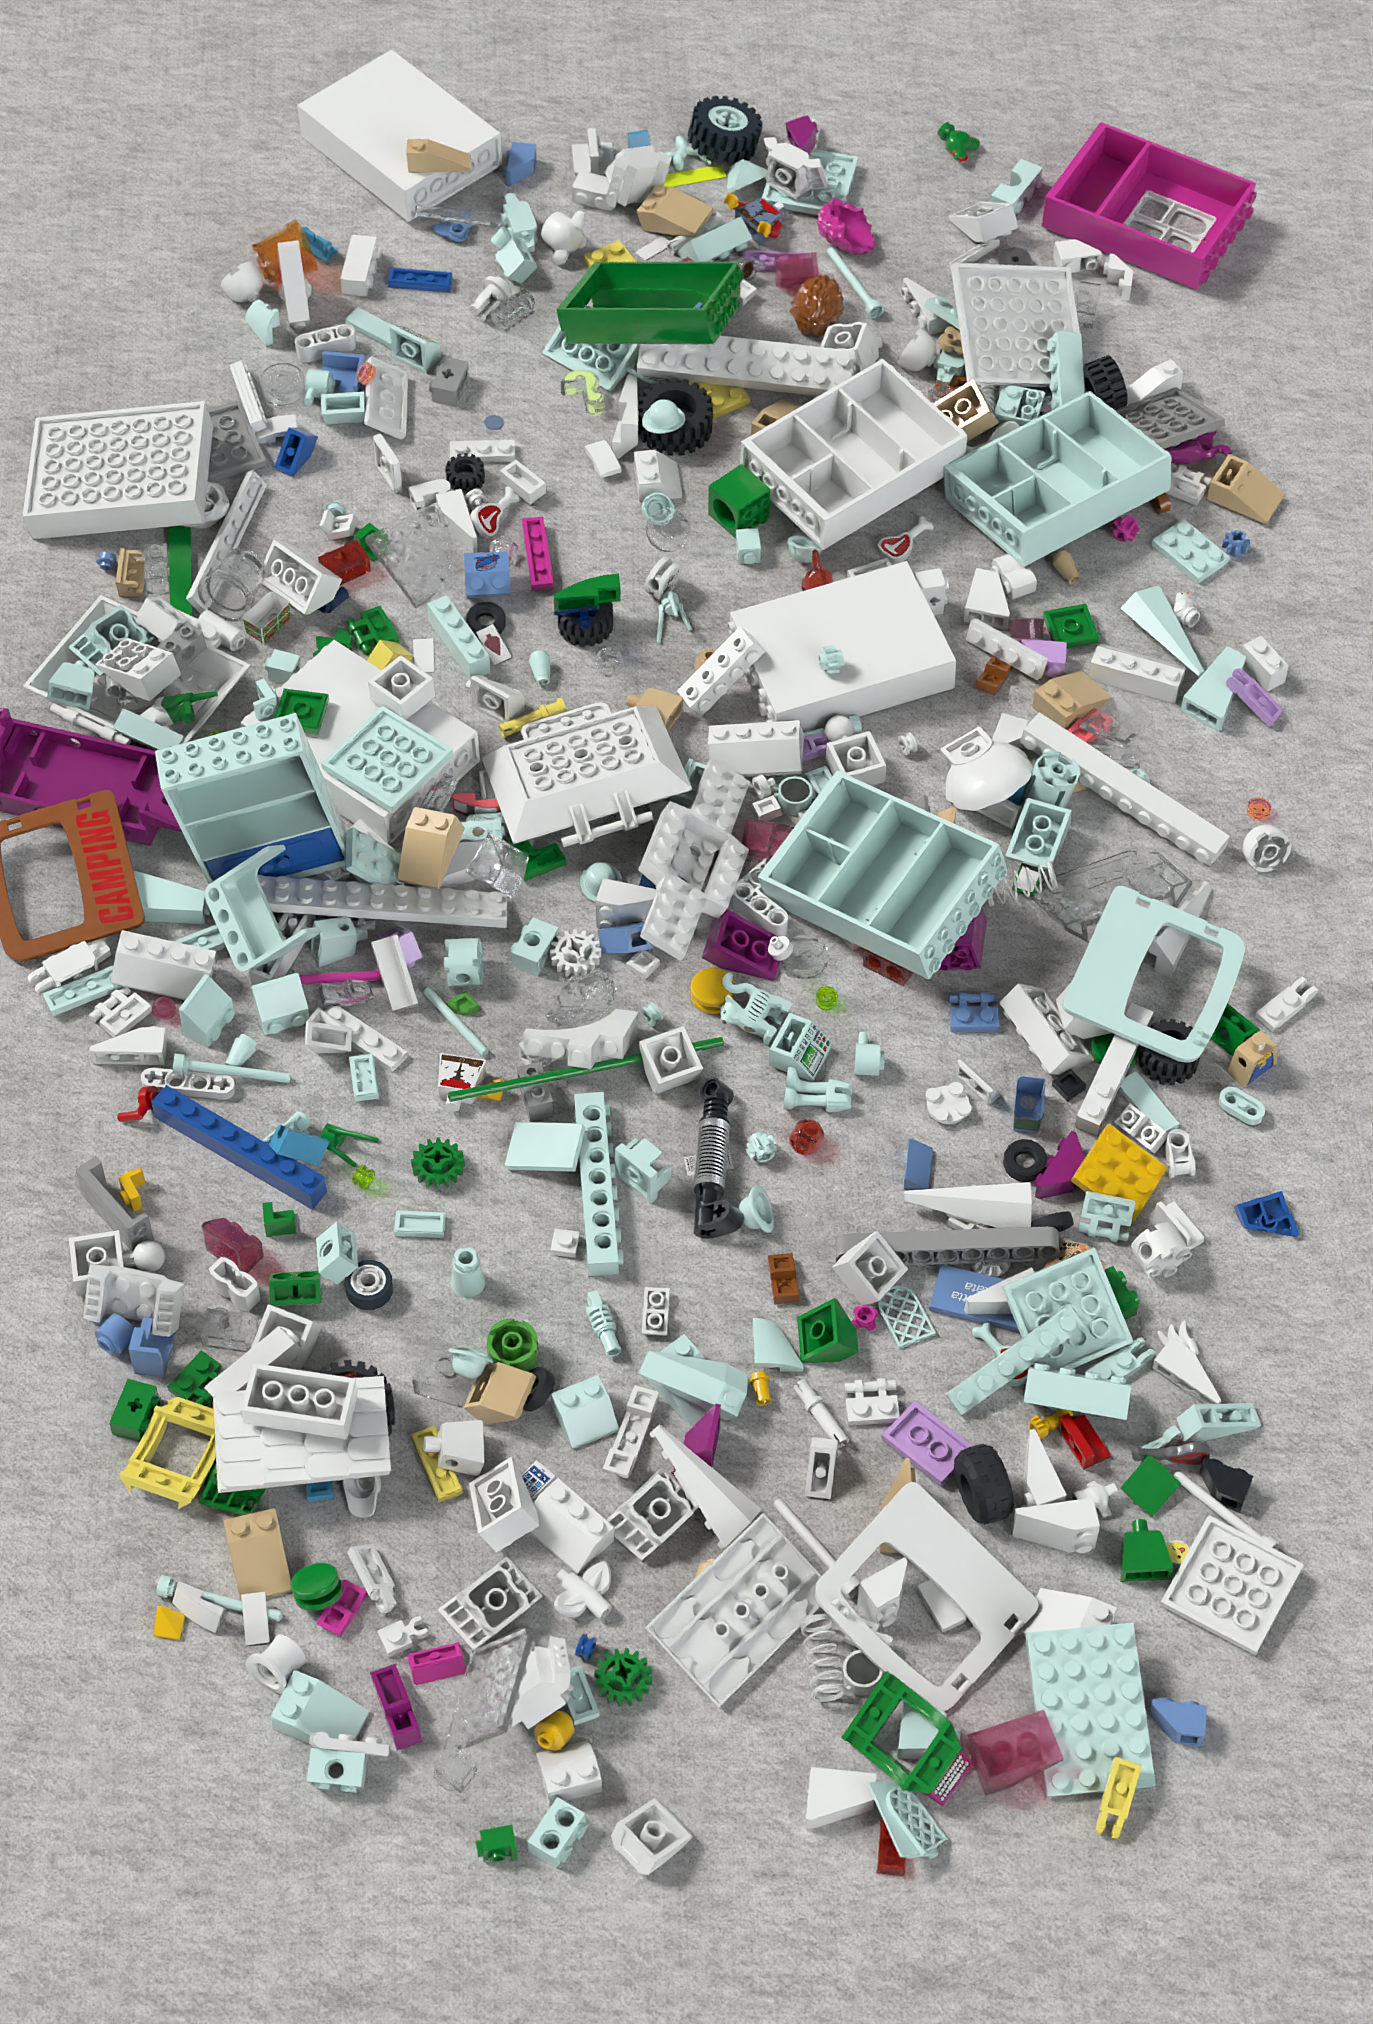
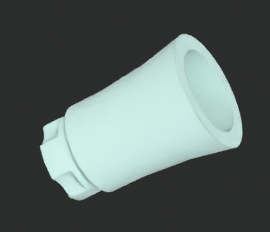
[450,1247,486,1298]

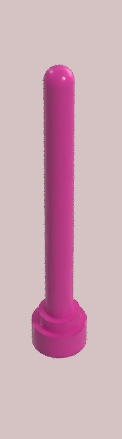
[299,971,382,984]

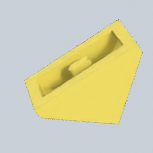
[367,640,413,670]

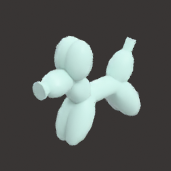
[663,136,712,171]

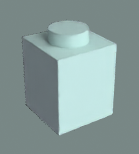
[736,528,761,564]
[265,649,302,684]

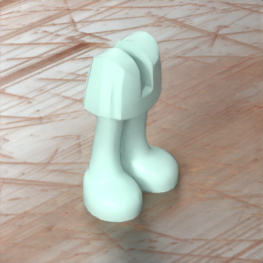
[783,1067,853,1112]

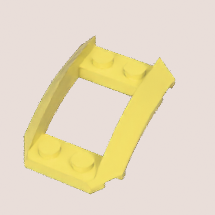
[119,1397,216,1509]

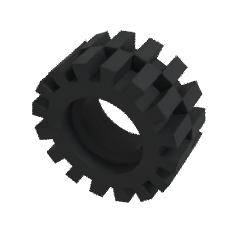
[445,453,485,494]

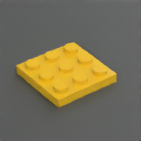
[1071,1124,1167,1224]

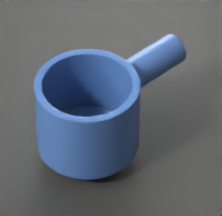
[89,1313,134,1355]

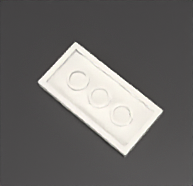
[364,356,408,440]

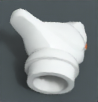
[1173,592,1200,627]

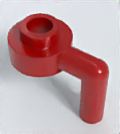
[117,1086,160,1122]

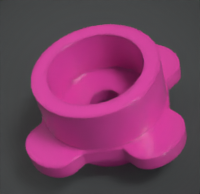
[852,1305,878,1331]

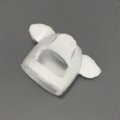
[541,211,587,266]

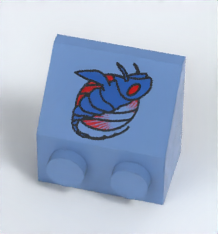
[464,551,511,598]

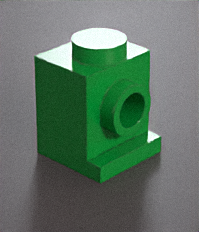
[476,1825,518,1862]

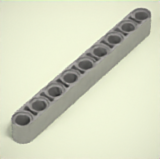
[836,1227,1060,1265]

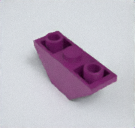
[1034,1131,1085,1199]

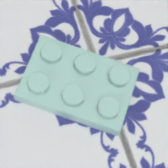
[1151,518,1230,584]
[346,827,404,886]

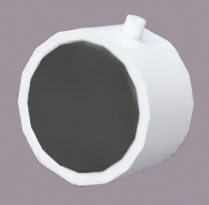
[842,1650,883,1696]

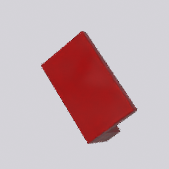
[1057,1413,1111,1470]

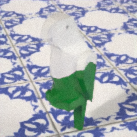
[140,691,218,726]

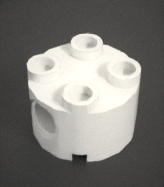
[1131,1222,1192,1278]

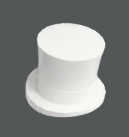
[245,1635,306,1694]

